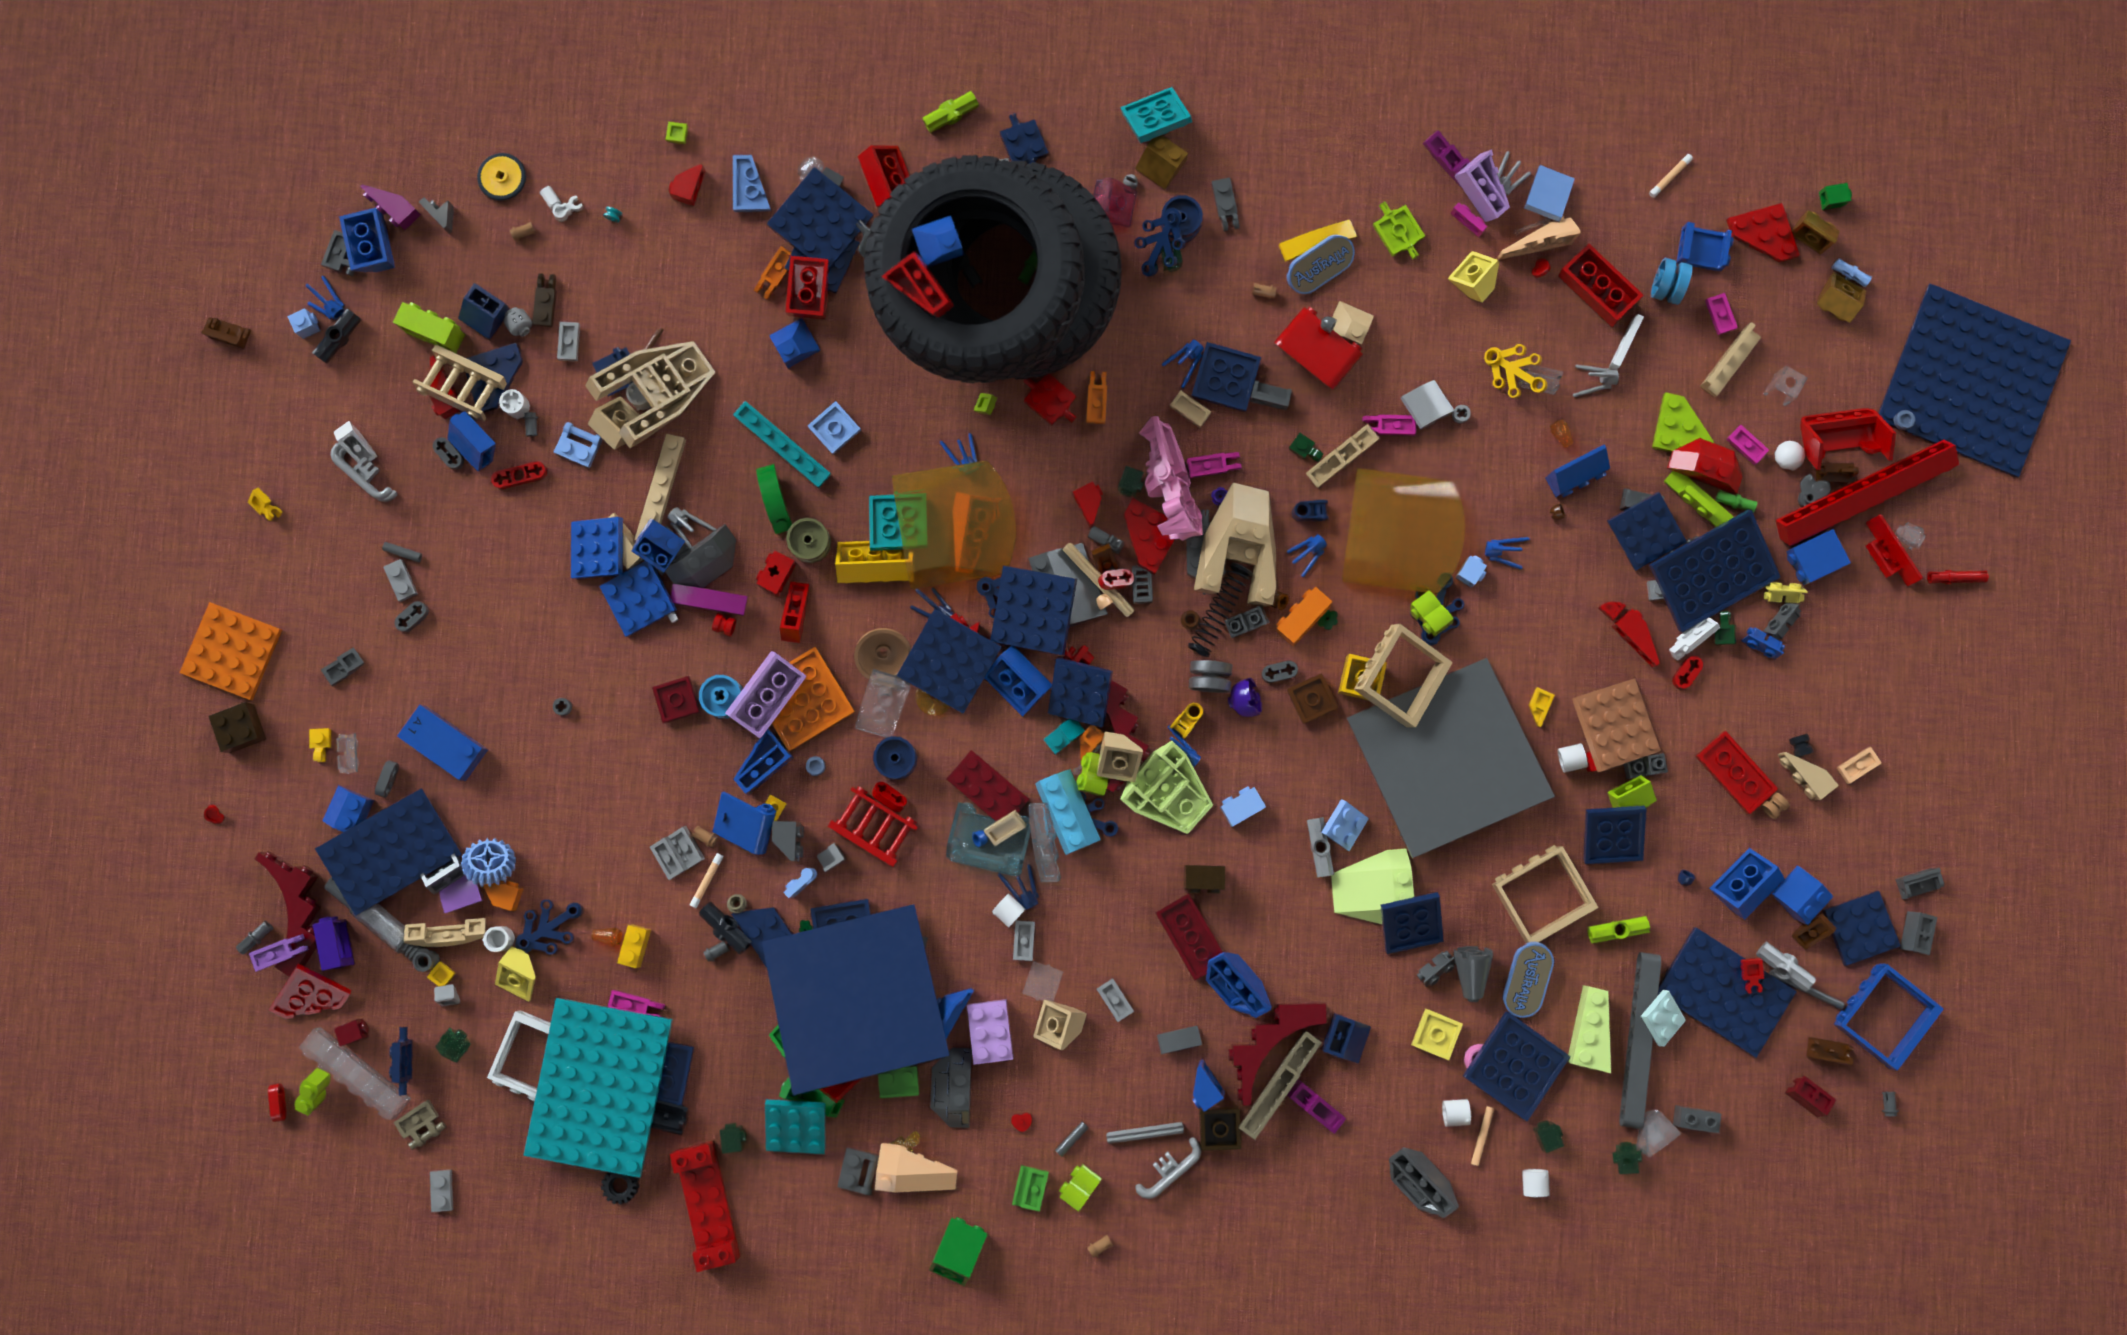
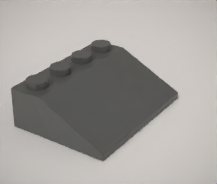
[1028,543,1108,628]

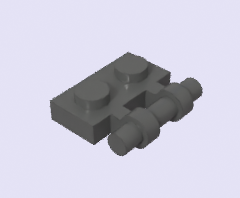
[321,230,355,277]

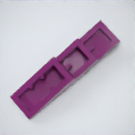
[1423,130,1470,189]
[670,584,748,616]

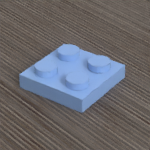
[808,401,861,455]
[1322,799,1369,851]

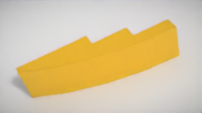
[1279,220,1357,262]

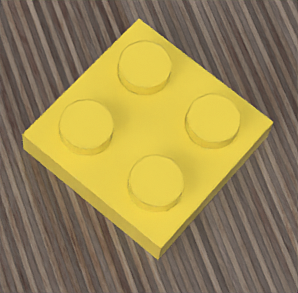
[1411,1009,1463,1060]

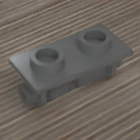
[1763,603,1801,640]
[1417,950,1456,987]

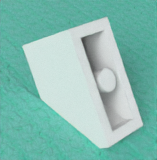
[334,421,377,464]

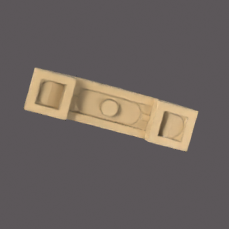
[404,918,486,947]

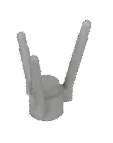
[1497,151,1531,195]
[1573,365,1619,397]
[668,507,717,549]

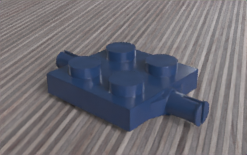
[1000,113,1048,164]
[389,1027,413,1095]

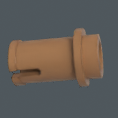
[510,222,535,241]
[1252,283,1277,300]
[692,826,718,847]
[1087,1235,1113,1258]

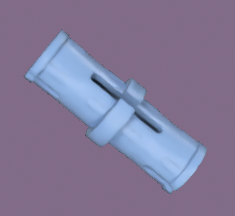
[1832,258,1872,287]

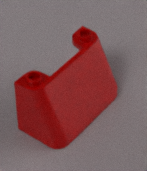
[1274,306,1364,390]

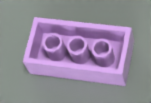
[725,651,806,738]

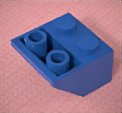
[631,518,685,573]

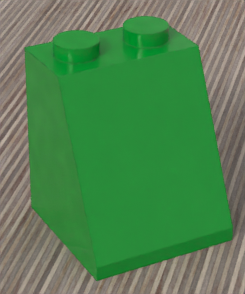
[929,1217,988,1286]

